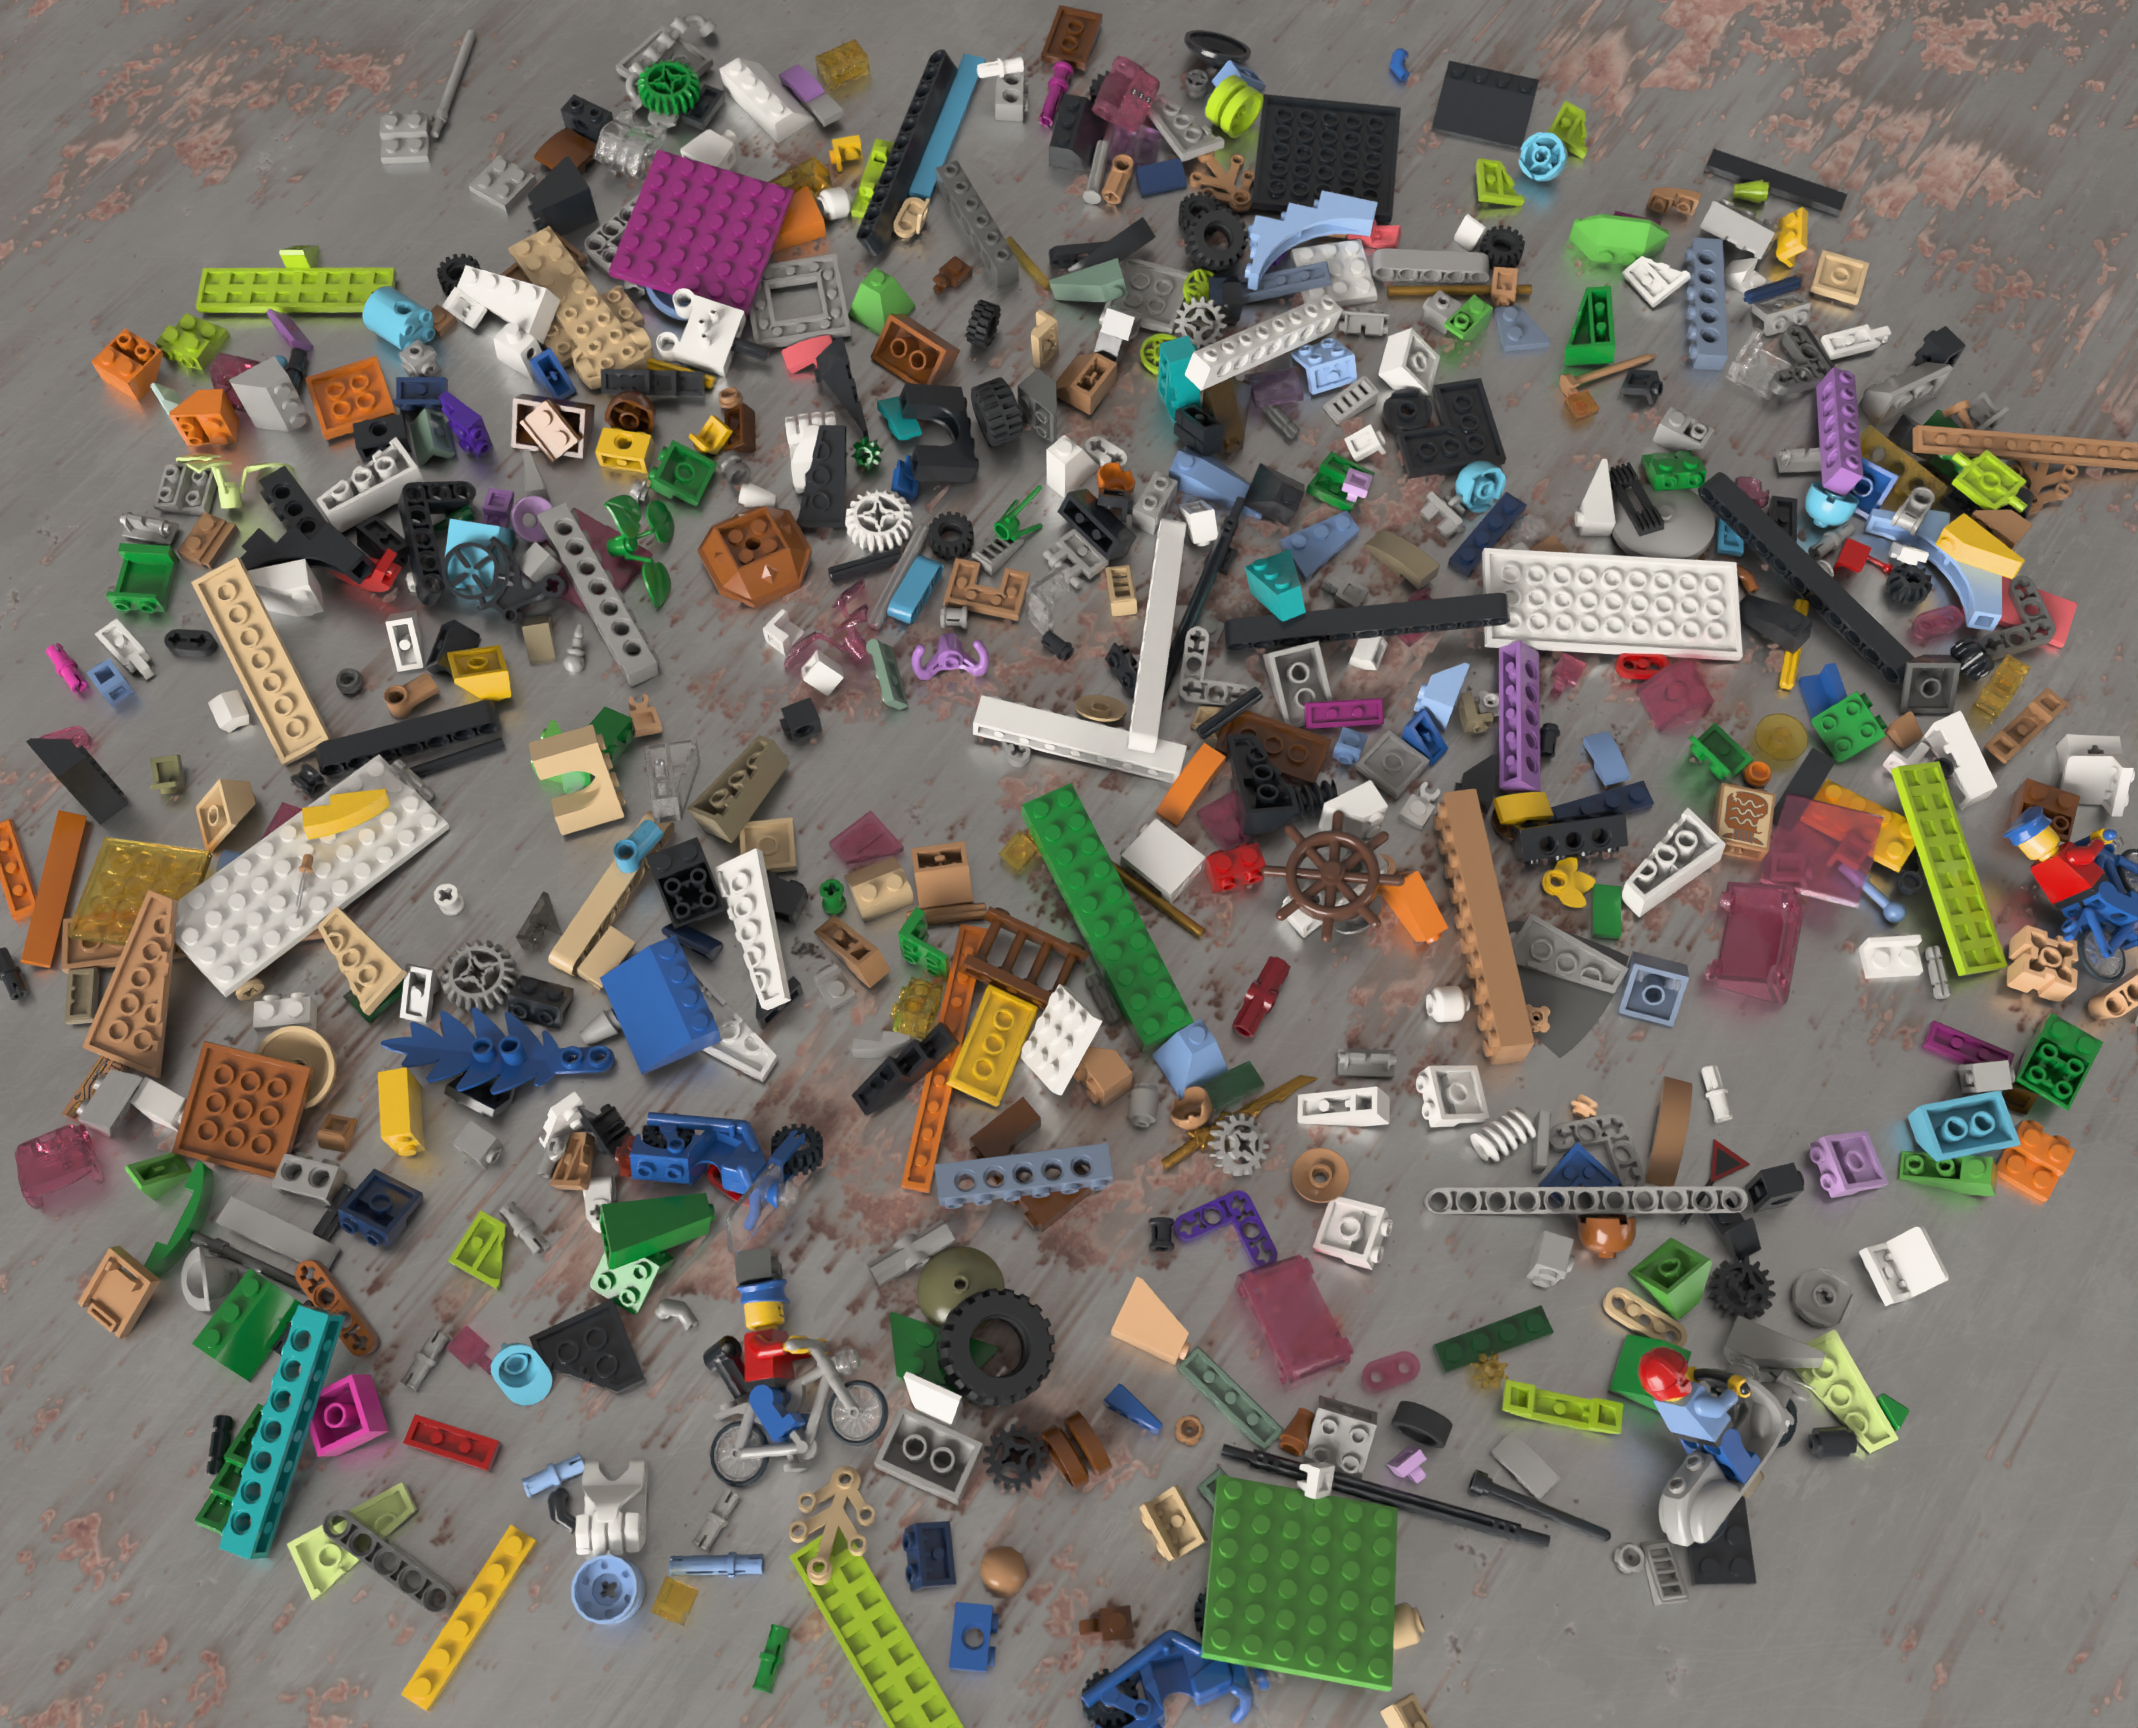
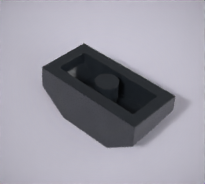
[1208,274,1243,324]

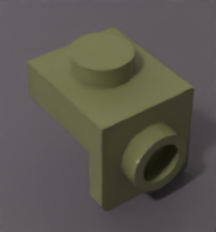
[150,755,185,795]

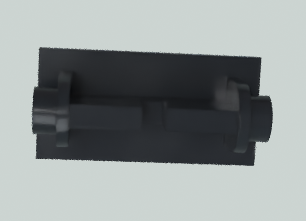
[1105,642,1138,698]

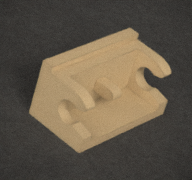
[577,926,636,989]

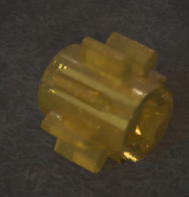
[1471,1353,1509,1389]

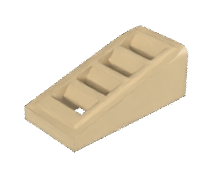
[1105,565,1137,617]

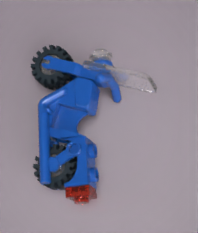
[615,1112,823,1254]
[1081,1588,1280,1728]

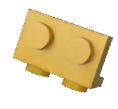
[1776,207,1808,268]

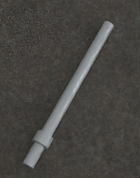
[429,30,476,138]

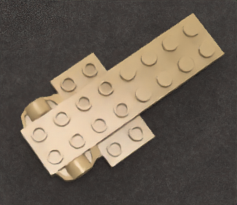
[508,226,654,389]

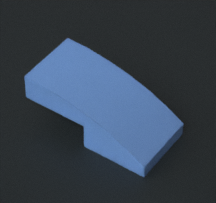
[1583,731,1630,786]

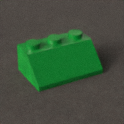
[192,1268,303,1382]

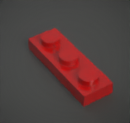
[403,1414,501,1472]

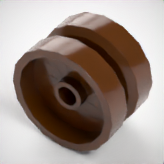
[1041,1410,1112,1491]

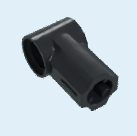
[703,1335,749,1400]

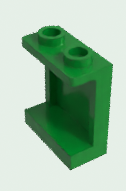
[106,543,180,613]

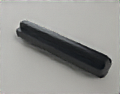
[828,548,901,582]
[1196,687,1263,740]

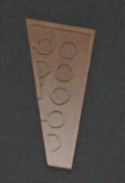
[82,890,178,1078]

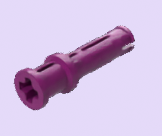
[1038,61,1074,127]

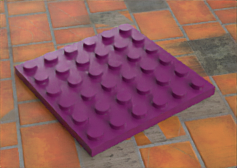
[608,149,794,317]

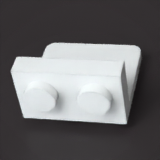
[2060,754,2135,817]
[1859,1226,1948,1306]

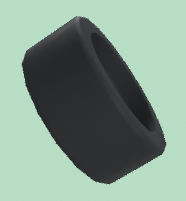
[1391,1401,1453,1448]

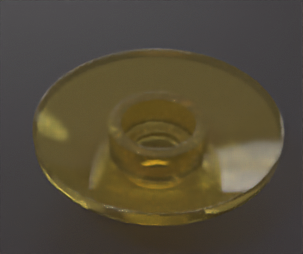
[1755,713,1808,761]

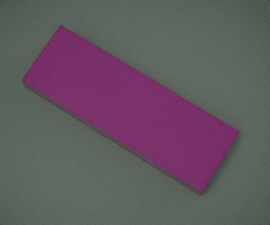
[1304,698,1384,729]
[1922,1020,2015,1066]

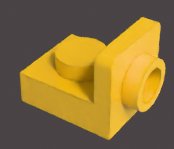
[829,135,863,172]

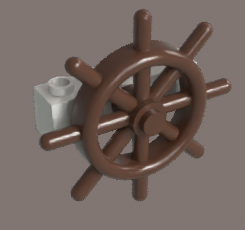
[1261,810,1405,943]

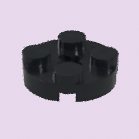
[1382,389,1433,435]

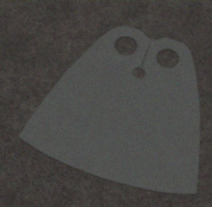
[1507,921,1629,1058]

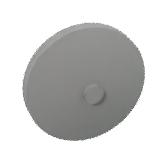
[1612,484,1715,560]

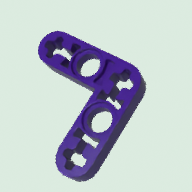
[1173,1190,1278,1271]

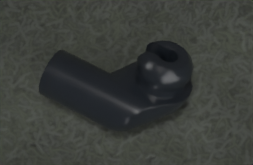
[548,1487,576,1534]

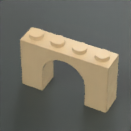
[528,724,626,835]

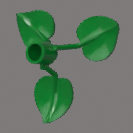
[604,495,675,608]

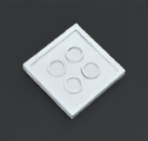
[1291,239,1377,307]
[1019,984,1102,1096]

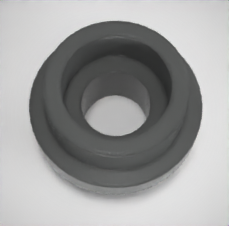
[336,668,363,694]

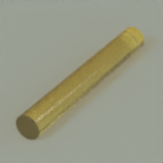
[1006,236,1051,291]

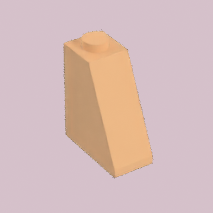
[1111,1276,1191,1366]

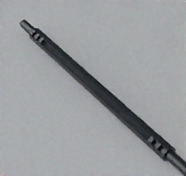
[1162,497,1246,703]
[1221,1444,1550,1548]

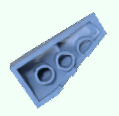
[1169,446,1263,519]

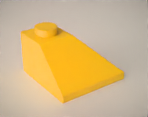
[447,645,512,701]

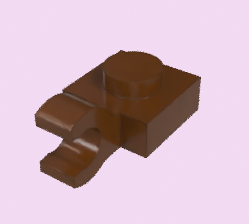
[933,256,973,294]
[1078,1605,1134,1642]

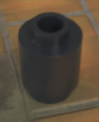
[1807,1426,1857,1459]

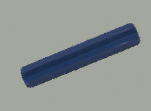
[1743,276,1802,304]

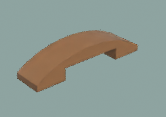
[1984,687,2068,764]
[1645,1076,1692,1187]

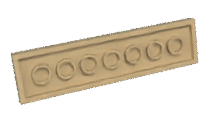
[191,557,332,766]

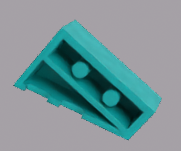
[1157,335,1201,424]
[1245,549,1306,622]

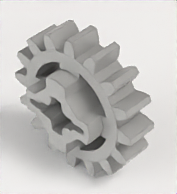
[1174,296,1228,350]
[1208,1113,1269,1176]

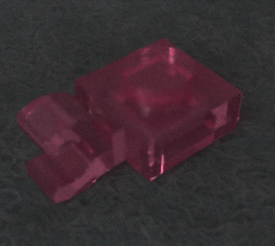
[1550,652,1587,698]
[446,1325,492,1375]

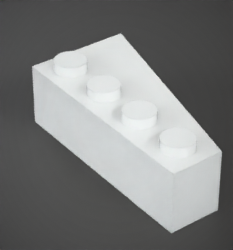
[457,265,560,344]
[316,437,425,533]
[1621,808,1726,917]

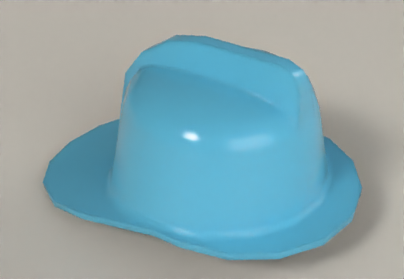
[491,1342,552,1405]

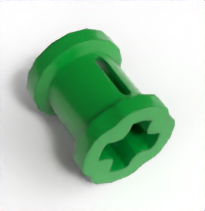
[819,879,846,915]

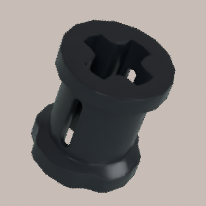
[1148,1217,1175,1252]

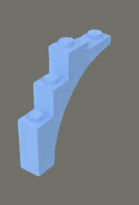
[1245,190,1378,290]
[1865,508,2002,631]

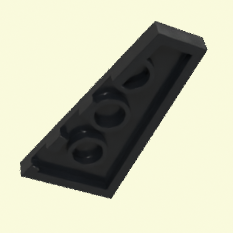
[796,425,846,528]

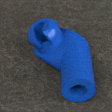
[1390,48,1410,81]

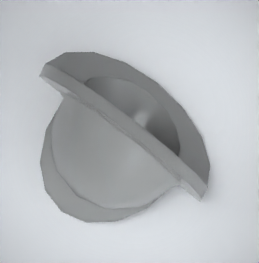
[181,1246,238,1311]

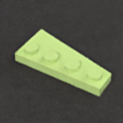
[1792,1329,1899,1453]
[287,1482,417,1600]

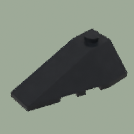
[813,336,869,440]
[1227,734,1300,835]

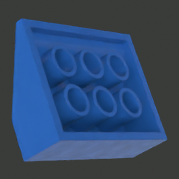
[600,935,721,1075]

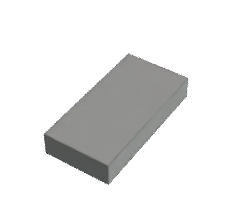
[1531,1110,1551,1174]

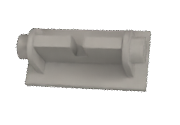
[1339,308,1390,336]
[1775,447,1821,473]
[120,512,179,546]
[1338,1048,1396,1077]

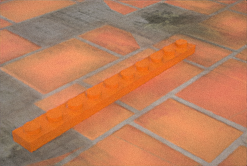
[901,924,987,1193]

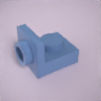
[1332,727,1368,765]

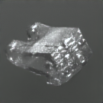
[593,108,667,179]

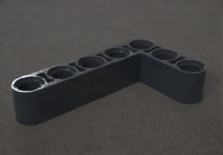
[398,481,476,606]

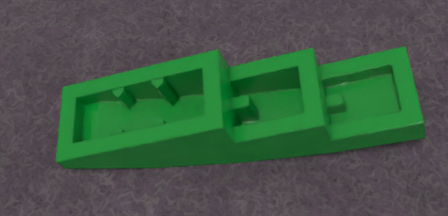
[194,1403,281,1535]

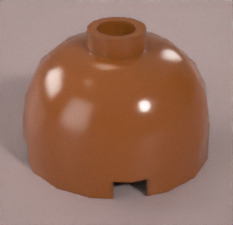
[1577,1214,1636,1258]

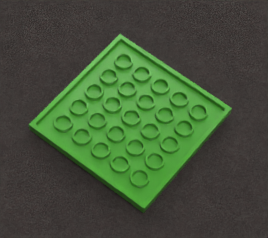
[1201,1475,1398,1692]

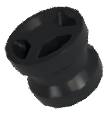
[290,763,325,796]

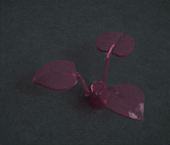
[784,579,869,668]

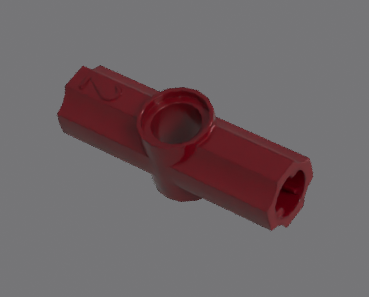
[1232,956,1291,1038]

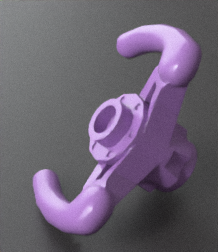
[912,633,989,680]

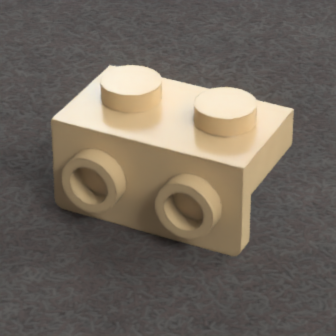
[1139,1485,1208,1562]

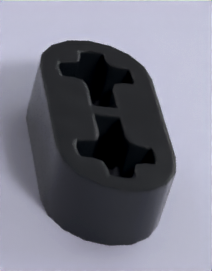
[164,629,217,657]

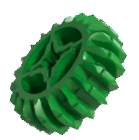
[637,58,701,117]

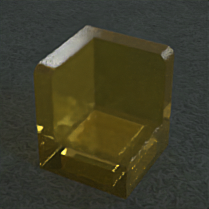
[651,1576,698,1626]

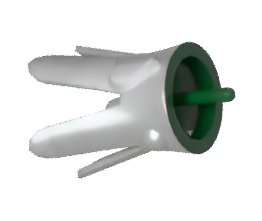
[1769,1369,1816,1412]

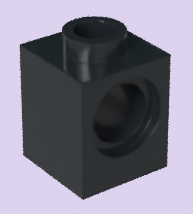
[779,698,822,742]

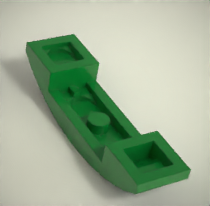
[144,1161,213,1278]

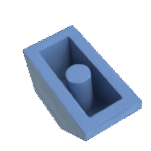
[1211,60,1266,91]

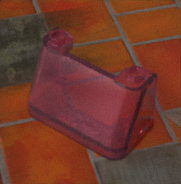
[1706,882,1803,1004]
[1234,1254,1353,1393]

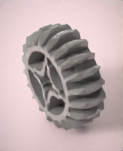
[441,939,518,1013]

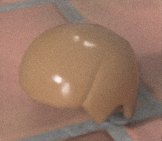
[1170,1086,1213,1130]
[980,1546,1027,1598]

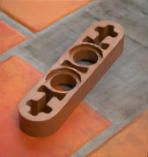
[295,1260,378,1356]

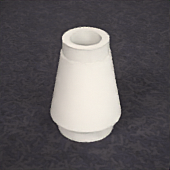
[738,483,777,508]

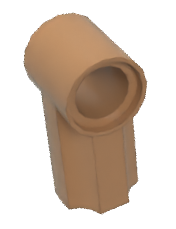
[1101,154,1133,205]
[383,672,439,719]

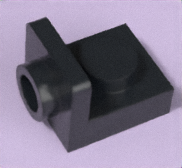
[1621,369,1663,405]
[1097,487,1133,522]

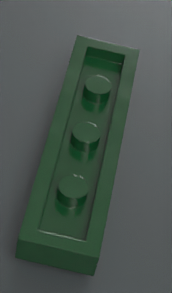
[1432,1305,1554,1375]

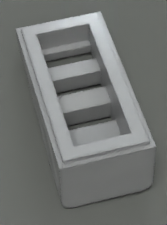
[1323,376,1379,425]
[523,449,550,502]
[972,534,1024,576]
[1640,1538,1689,1606]

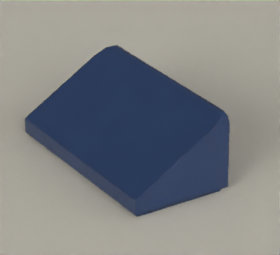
[1136,158,1187,196]
[661,923,723,961]

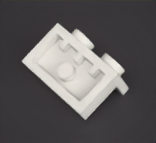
[1859,932,1923,979]

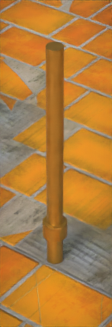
[1387,284,1532,296]
[1111,860,1206,938]

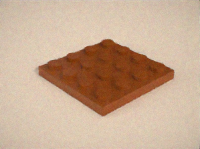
[172,1041,315,1179]

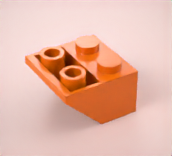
[91,328,163,401]
[169,389,239,446]

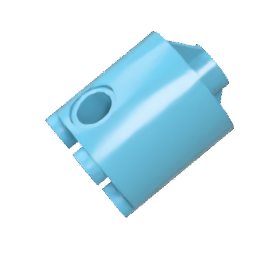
[363,286,436,350]

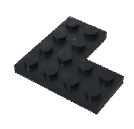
[1397,378,1506,479]

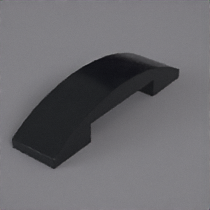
[1067,217,1156,274]

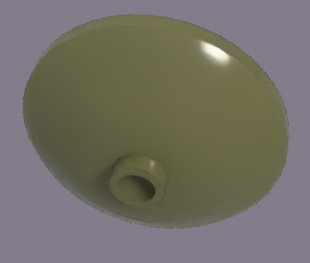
[917,1246,1005,1333]

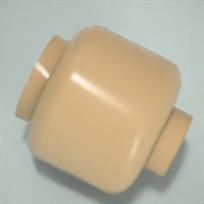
[1393,1602,1425,1650]

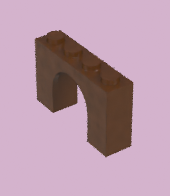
[969,1097,1094,1232]

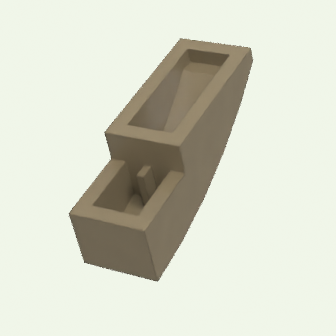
[1365,530,1440,590]

